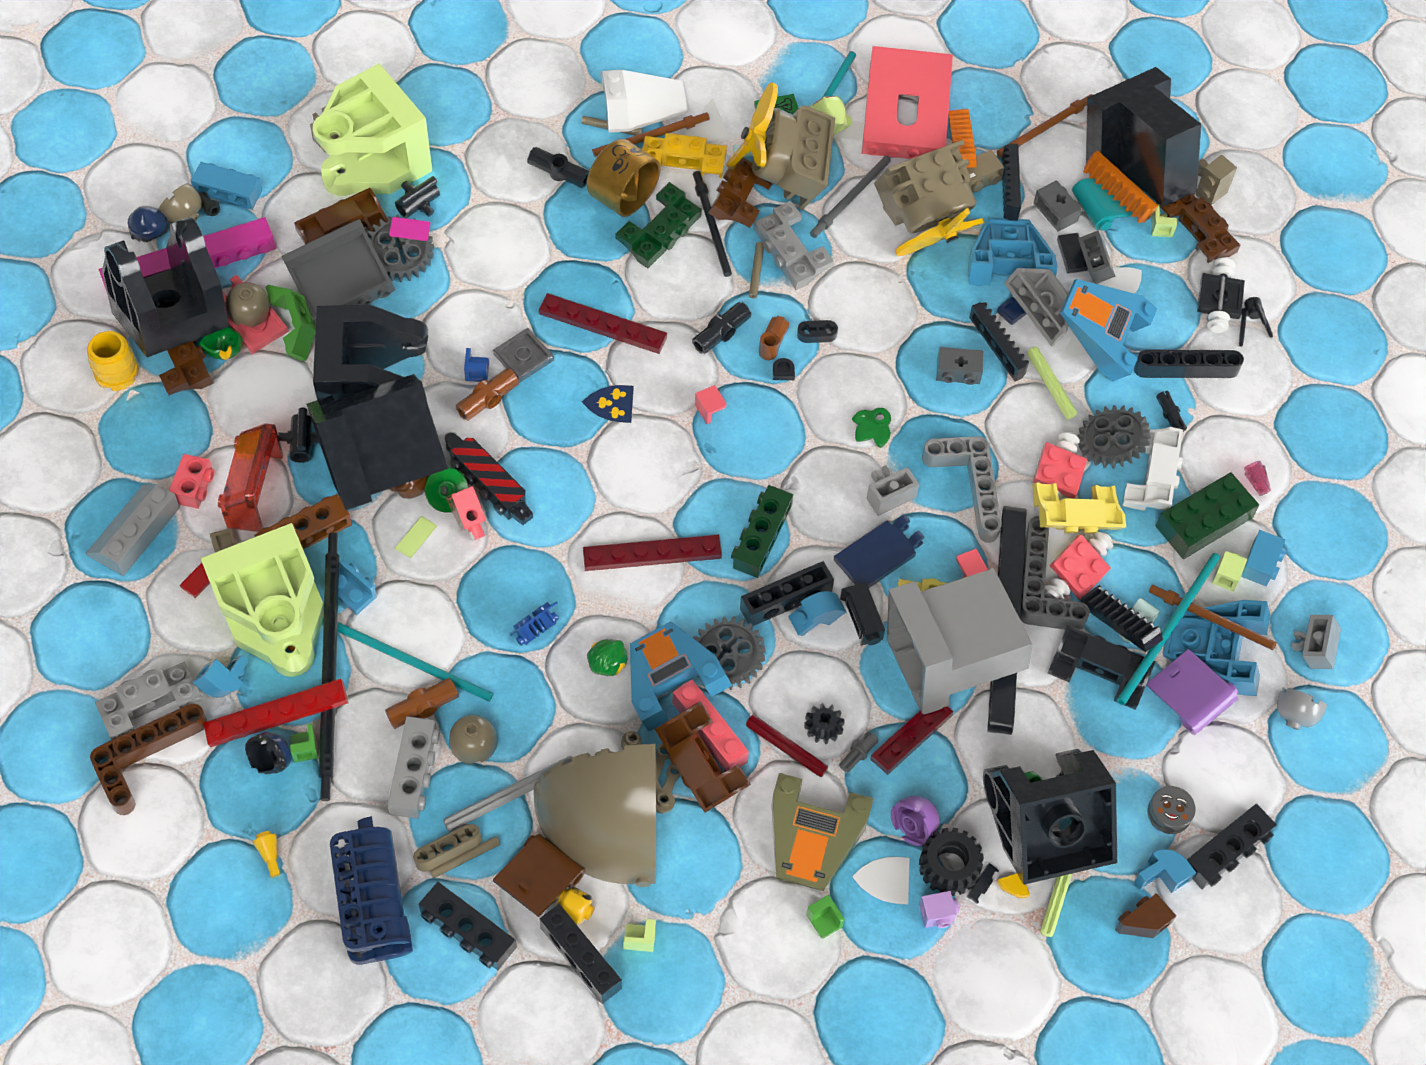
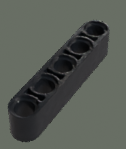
[1134,350,1244,378]

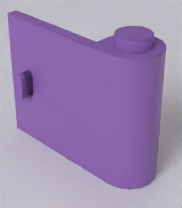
[1146,649,1239,735]

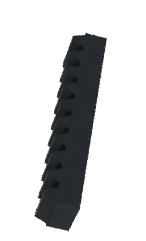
[1001,144,1021,221]
[969,302,1029,382]
[1080,585,1163,653]

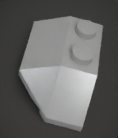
[1004,268,1069,346]

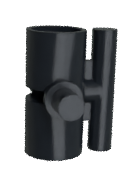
[395,176,440,217]
[278,407,320,463]

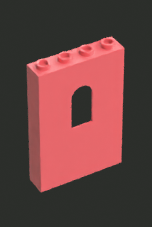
[861,46,953,159]

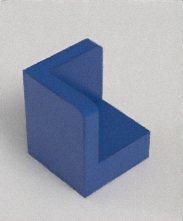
[464,348,489,382]

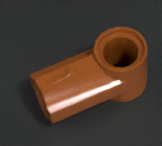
[759,316,789,360]

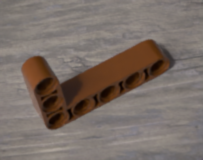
[90,703,207,815]

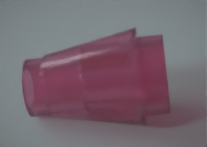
[1244,461,1271,496]

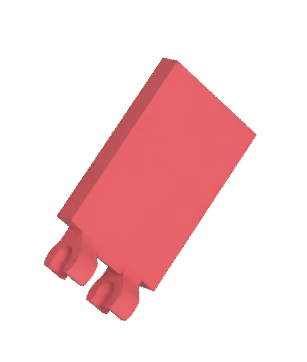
[222,275,289,354]

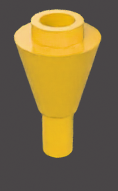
[253,831,281,878]

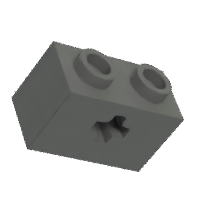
[1034,180,1081,232]
[1078,231,1116,284]
[936,347,983,385]

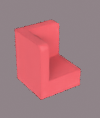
[695,385,727,424]
[956,549,988,578]

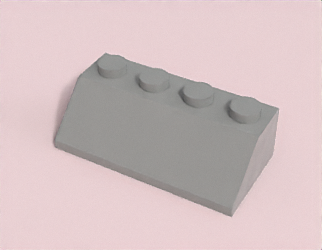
[86,484,180,576]

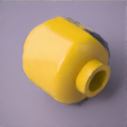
[556,887,595,925]

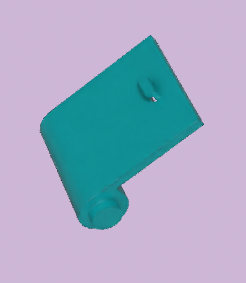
[1072,178,1132,231]

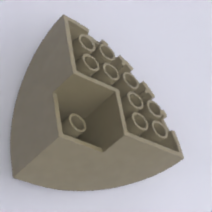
[533,744,656,887]

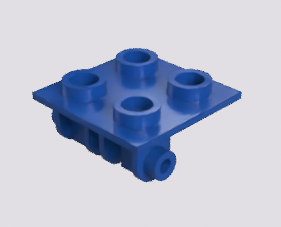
[510,601,559,646]

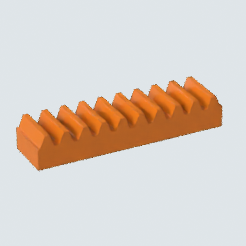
[948,109,977,168]
[1083,151,1158,223]

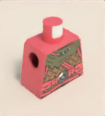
[446,486,486,541]

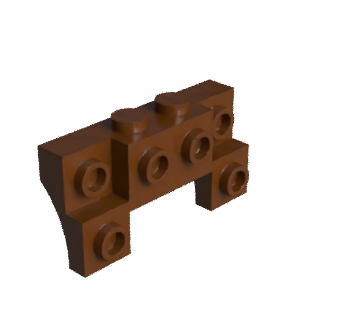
[709,157,773,228]
[294,188,388,245]
[1156,194,1240,263]
[159,339,214,396]
[655,701,751,813]

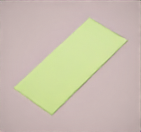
[394,516,437,558]

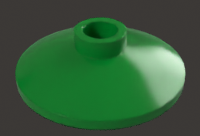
[425,468,468,513]

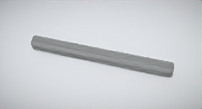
[443,756,572,831]

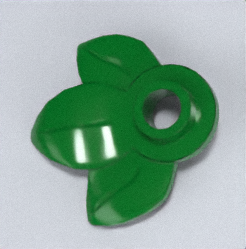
[852,408,891,448]

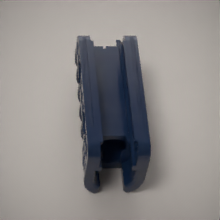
[330,816,413,965]

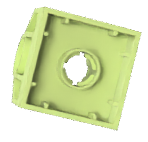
[313,63,432,196]
[201,523,324,677]

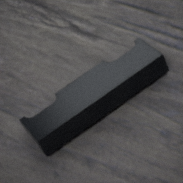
[966,863,999,904]

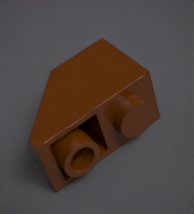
[1115,893,1176,938]

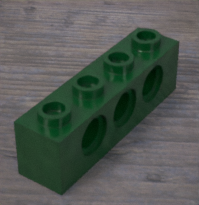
[731,485,794,578]

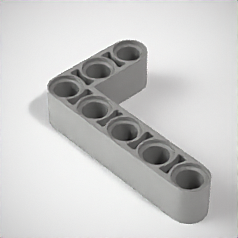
[922,436,1002,543]

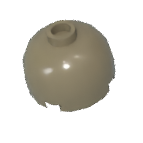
[158,183,202,223]
[226,282,270,327]
[449,715,497,764]

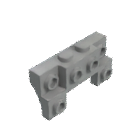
[754,201,834,290]
[95,661,203,740]

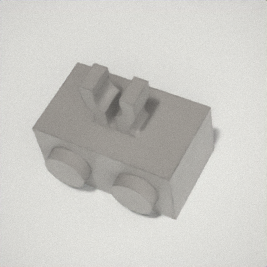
[867,465,919,516]
[1291,615,1341,669]

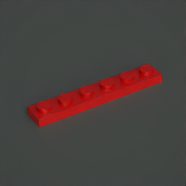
[204,679,349,747]

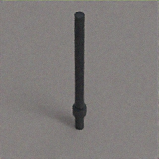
[693,171,732,277]

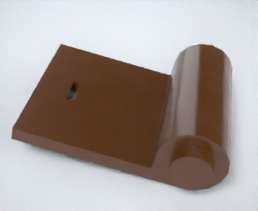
[493,834,586,917]

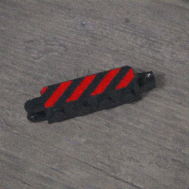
[444,432,533,525]

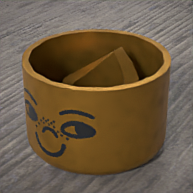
[587,139,661,217]

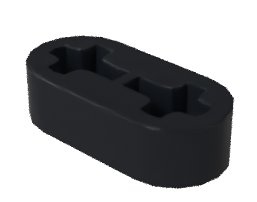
[797,320,838,343]

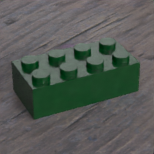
[1155,472,1259,560]

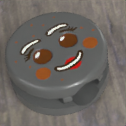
[1147,786,1196,834]

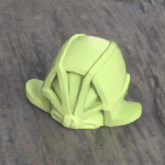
[810,96,852,138]

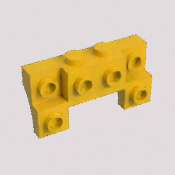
[642,133,727,178]

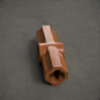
[456,368,519,421]
[385,678,459,729]

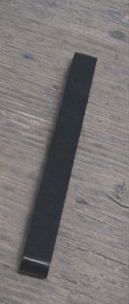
[987,506,1027,735]

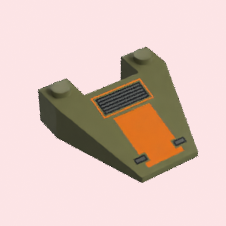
[771,773,873,891]

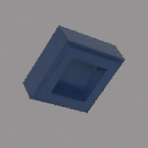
[997,297,1027,325]

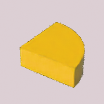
[997,873,1030,898]

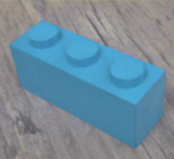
[190,162,262,210]

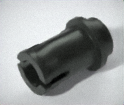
[199,191,220,216]

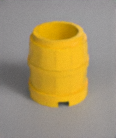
[87,331,139,391]

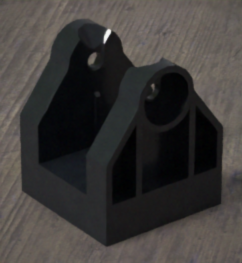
[102,217,229,358]
[313,305,429,400]
[983,749,1118,885]

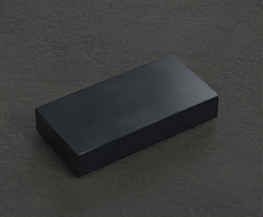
[1057,233,1088,274]

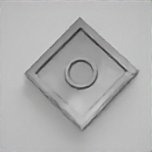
[493,328,554,383]

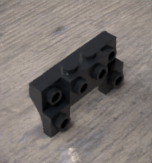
[1048,625,1156,710]

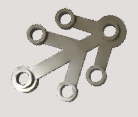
[621,731,681,814]

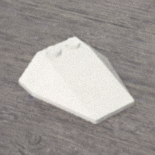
[600,70,688,133]

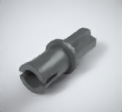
[839,732,878,773]

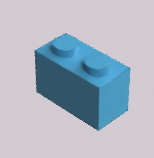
[1241,530,1286,587]

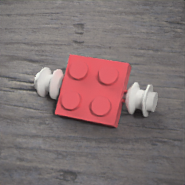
[1033,432,1087,500]
[1045,532,1113,600]

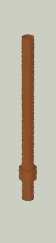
[997,94,1092,158]
[592,112,710,157]
[1149,585,1277,650]

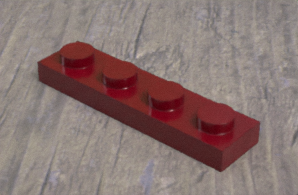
[870,706,954,775]

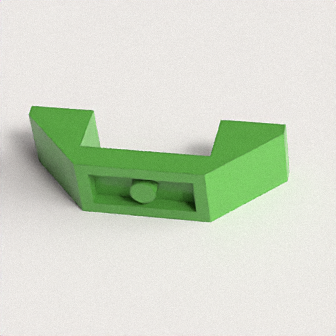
[265,285,316,362]

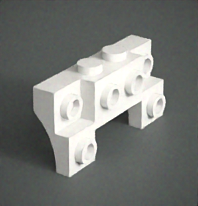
[1123,427,1183,511]

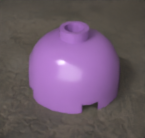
[891,795,940,846]

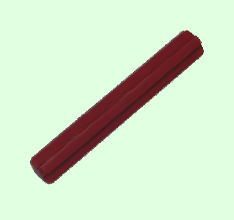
[746,715,828,777]

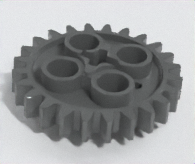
[368,215,434,282]
[1077,405,1151,469]
[693,616,766,690]

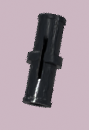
[1156,391,1187,432]

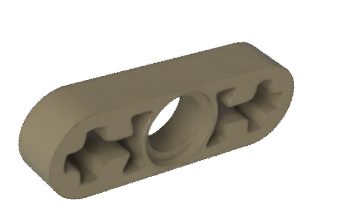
[413,824,482,871]

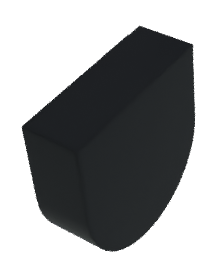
[772,358,795,380]

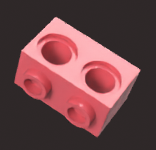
[169,454,215,509]

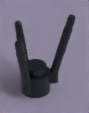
[1239,297,1273,347]

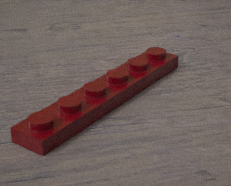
[539,293,667,354]
[583,535,722,571]

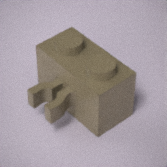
[1196,155,1237,205]

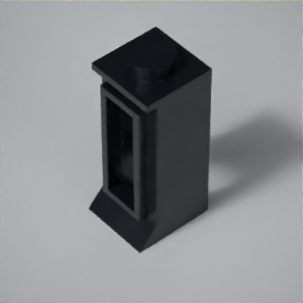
[840,582,885,646]

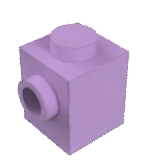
[919,891,959,928]

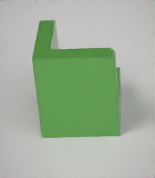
[290,723,318,763]
[806,895,845,939]

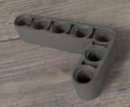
[1020,516,1090,630]

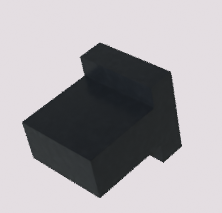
[1086,67,1201,207]
[306,374,449,510]

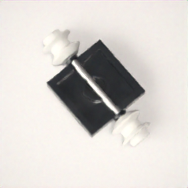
[1197,257,1245,333]

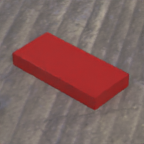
[180,563,210,598]

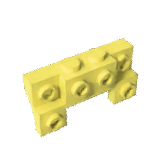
[1032,483,1126,534]

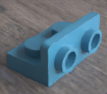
[324,559,377,615]

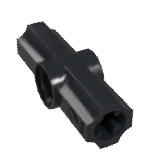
[527,147,589,188]
[692,302,751,354]

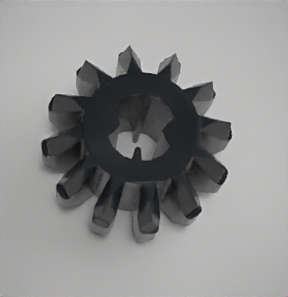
[804,703,845,745]

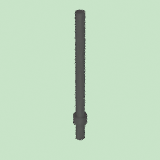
[810,156,891,238]

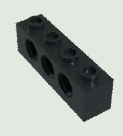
[740,561,834,626]
[1187,803,1277,890]
[418,882,517,970]
[539,904,622,1004]

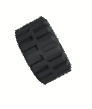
[919,828,984,896]

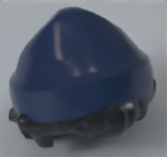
[127,206,168,242]
[245,732,292,774]

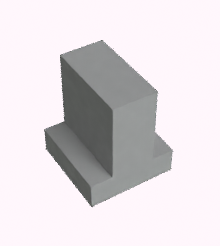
[887,568,1032,715]

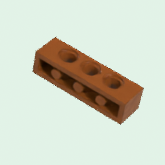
[254,494,352,550]

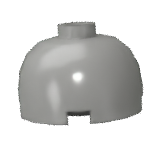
[1277,687,1327,730]

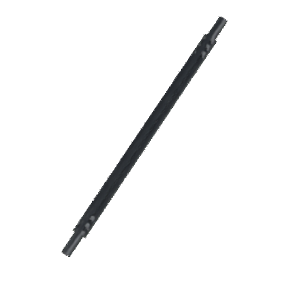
[319,533,340,801]

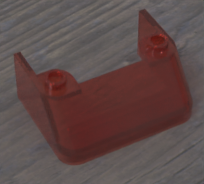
[218,423,283,532]

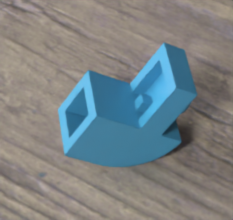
[788,591,846,636]
[192,654,249,698]
[1134,849,1196,893]

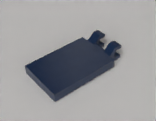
[834,514,925,588]

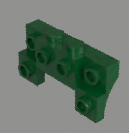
[615,182,702,268]

